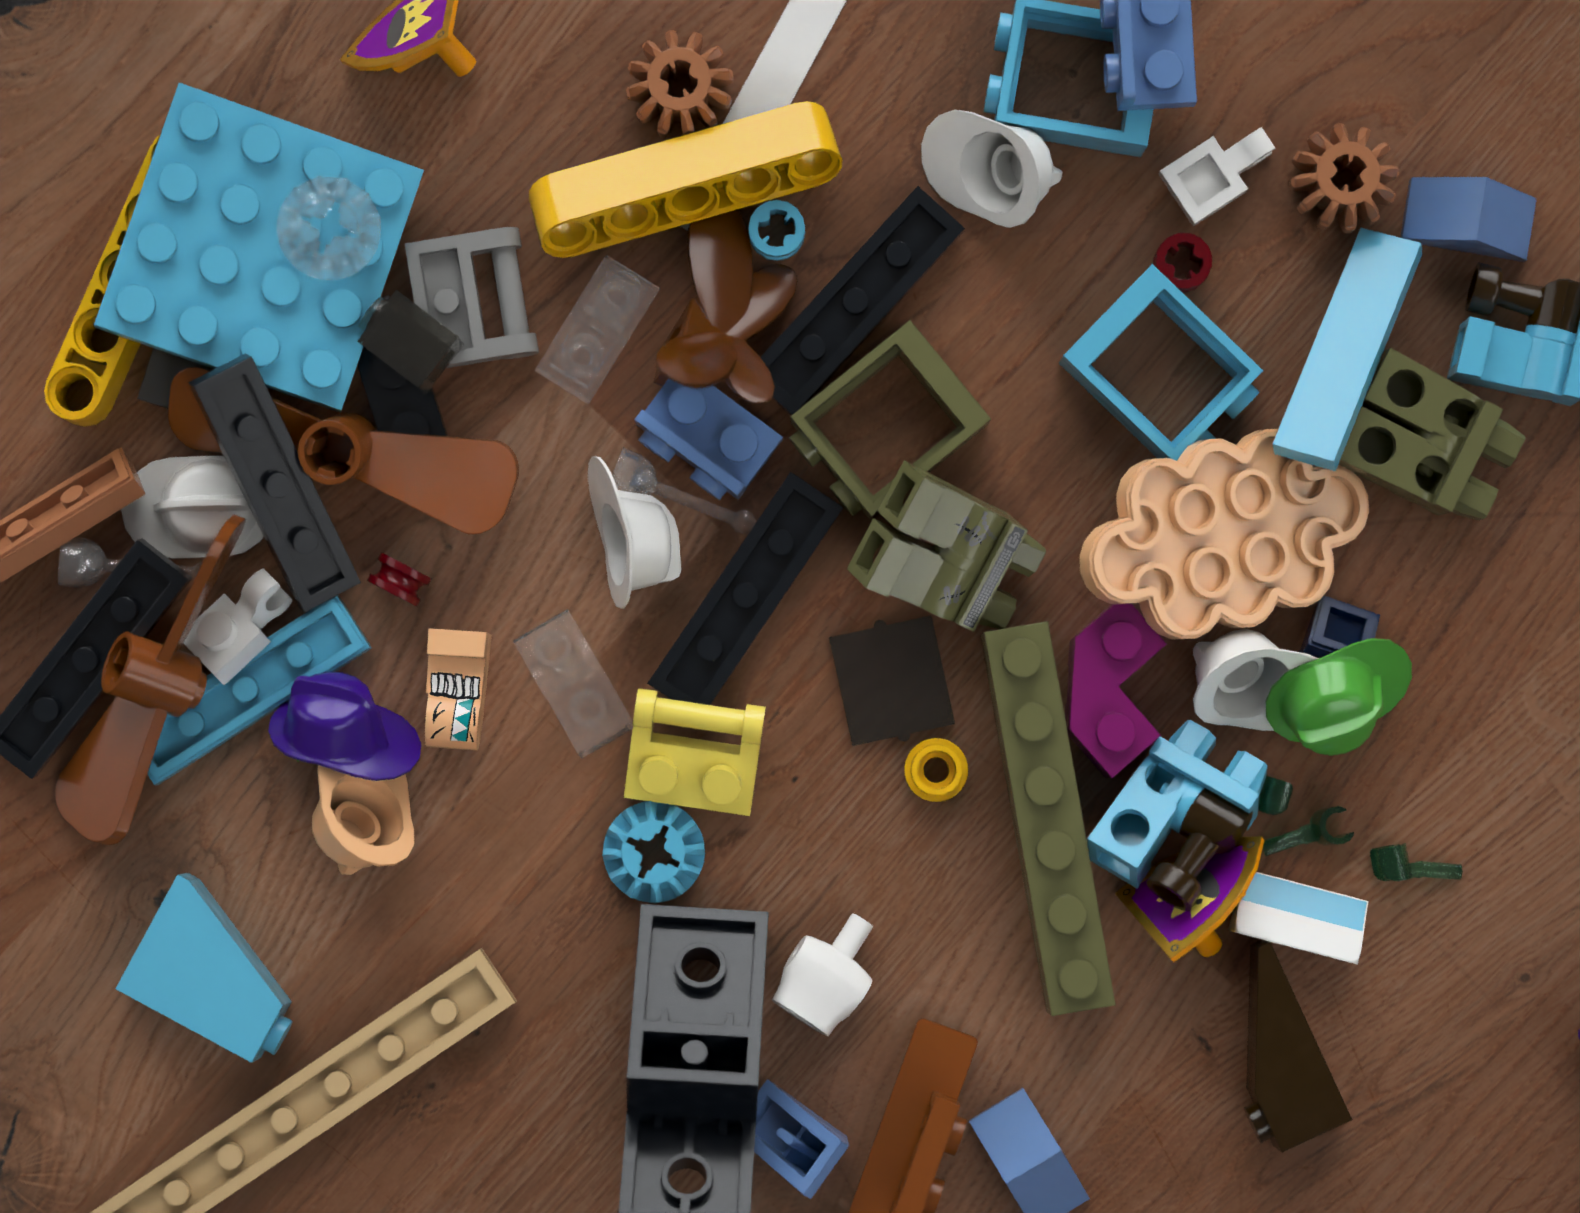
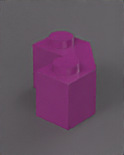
[1065,603,1167,778]

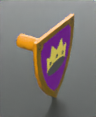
[340,0,476,77]
[1115,836,1265,963]

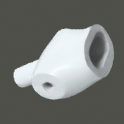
[772,913,873,1036]

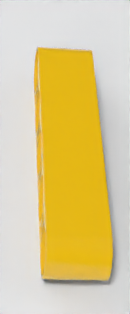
[529,101,843,258]
[44,135,160,427]

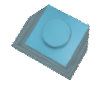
[115,873,293,1063]

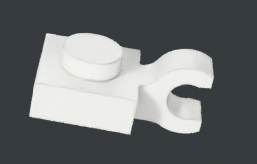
[1159,127,1275,227]
[184,568,293,685]

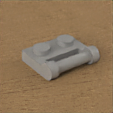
[404,227,539,371]

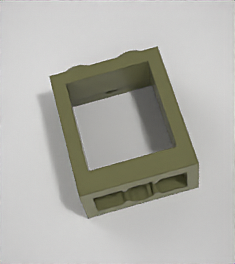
[789,320,991,521]

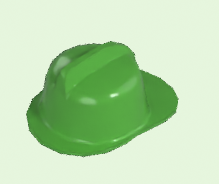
[1265,638,1412,756]

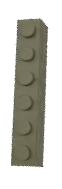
[980,621,1116,1016]

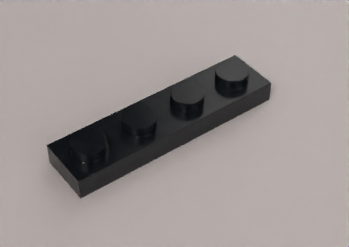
[761,186,965,416]
[188,353,361,612]
[647,472,843,705]
[0,538,193,779]

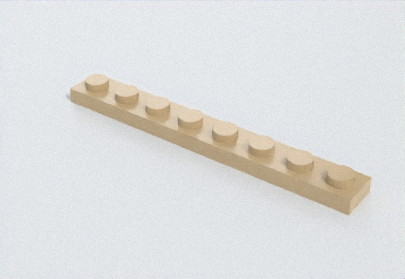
[90,948,517,1213]

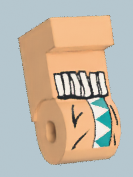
[425,628,492,751]

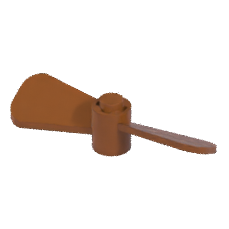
[168,366,519,534]
[55,514,246,845]

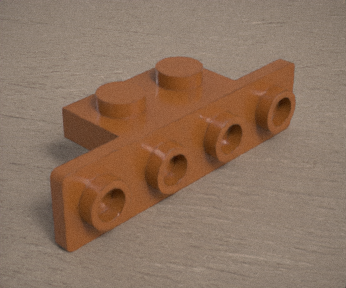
[848,1018,978,1213]

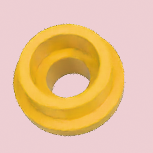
[904,738,968,802]

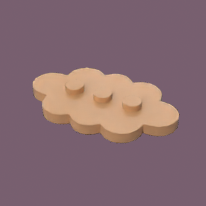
[1079,429,1369,640]

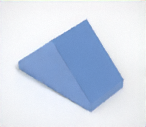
[1400,177,1537,262]
[754,1079,849,1199]
[968,1088,1090,1213]

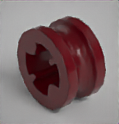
[1153,233,1212,293]
[366,552,432,607]

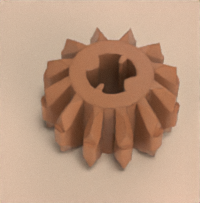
[626,30,734,138]
[1288,123,1399,233]

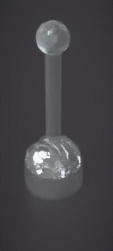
[612,447,756,535]
[58,537,202,588]

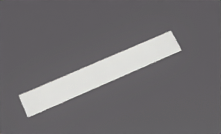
[680,0,847,230]

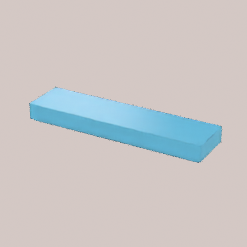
[1272,228,1422,471]
[147,595,372,785]

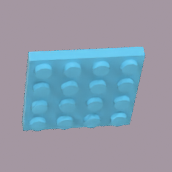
[94,82,424,413]

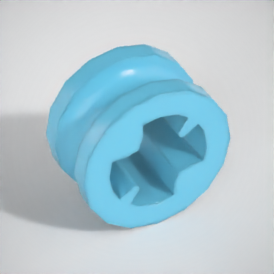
[748,200,805,261]

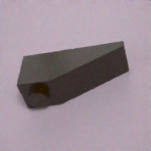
[1244,939,1352,1152]

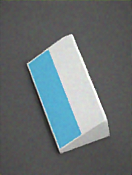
[1228,872,1368,965]

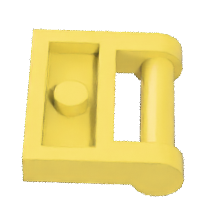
[624,688,766,816]

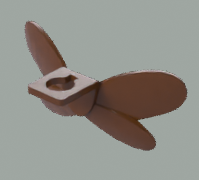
[654,210,798,404]

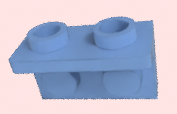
[1100,0,1197,111]
[634,379,783,500]

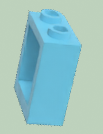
[983,0,1154,157]
[1059,264,1263,461]

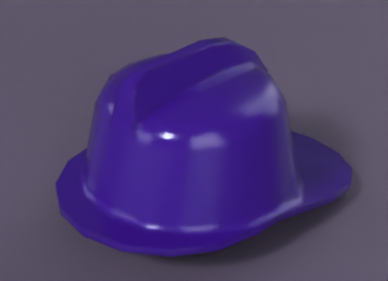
[268,672,421,781]

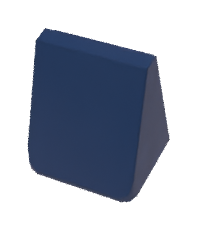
[1300,595,1380,658]

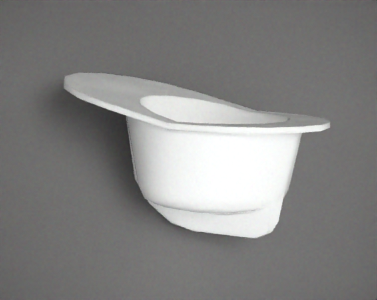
[921,110,1063,228]
[121,456,264,558]
[588,456,681,608]
[1193,629,1319,731]

